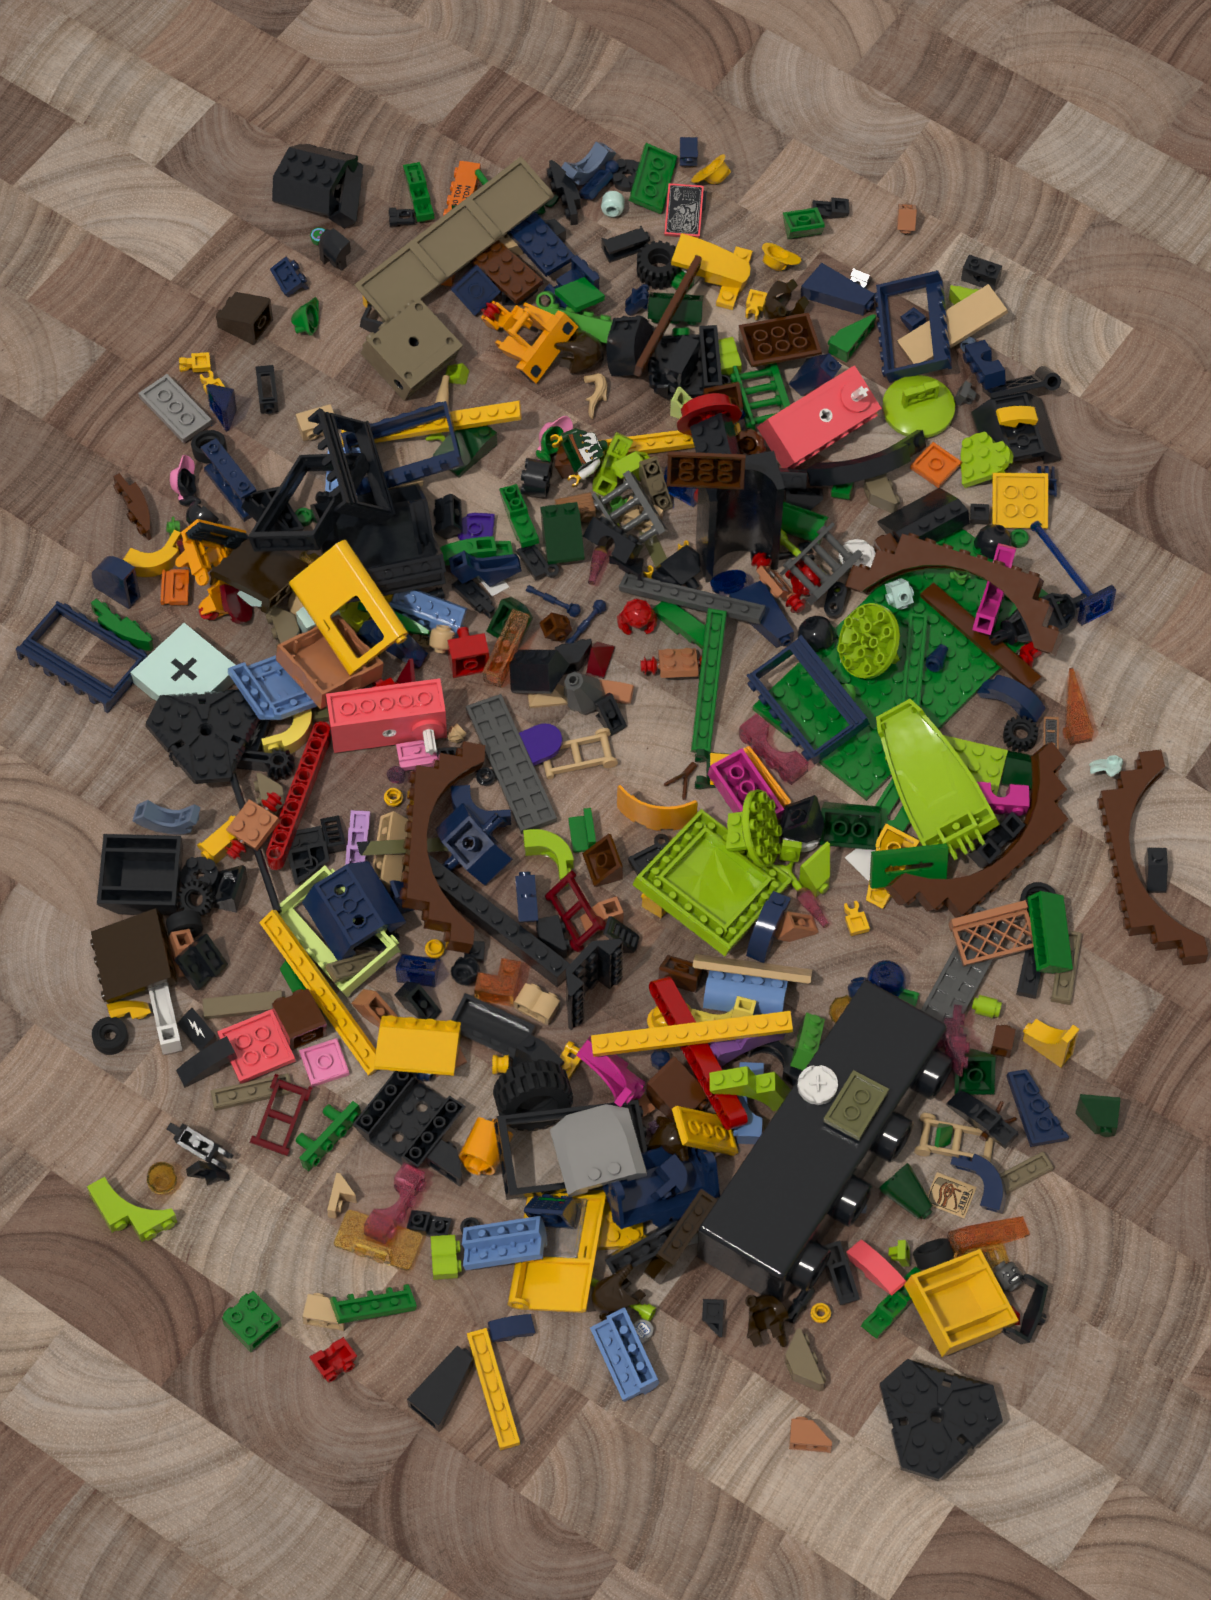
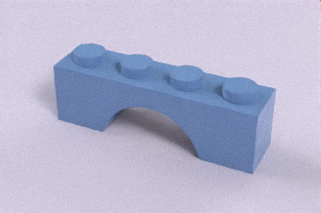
[733,1062,764,1144]

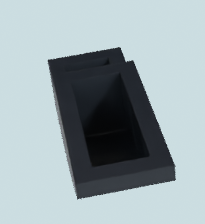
[176,1036,237,1088]
[823,1241,860,1305]

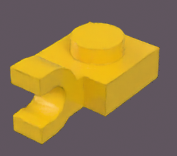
[179,352,211,372]

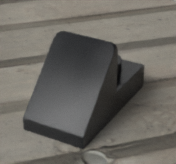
[594,693,627,736]

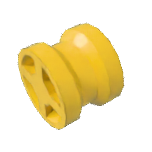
[492,1055,509,1075]

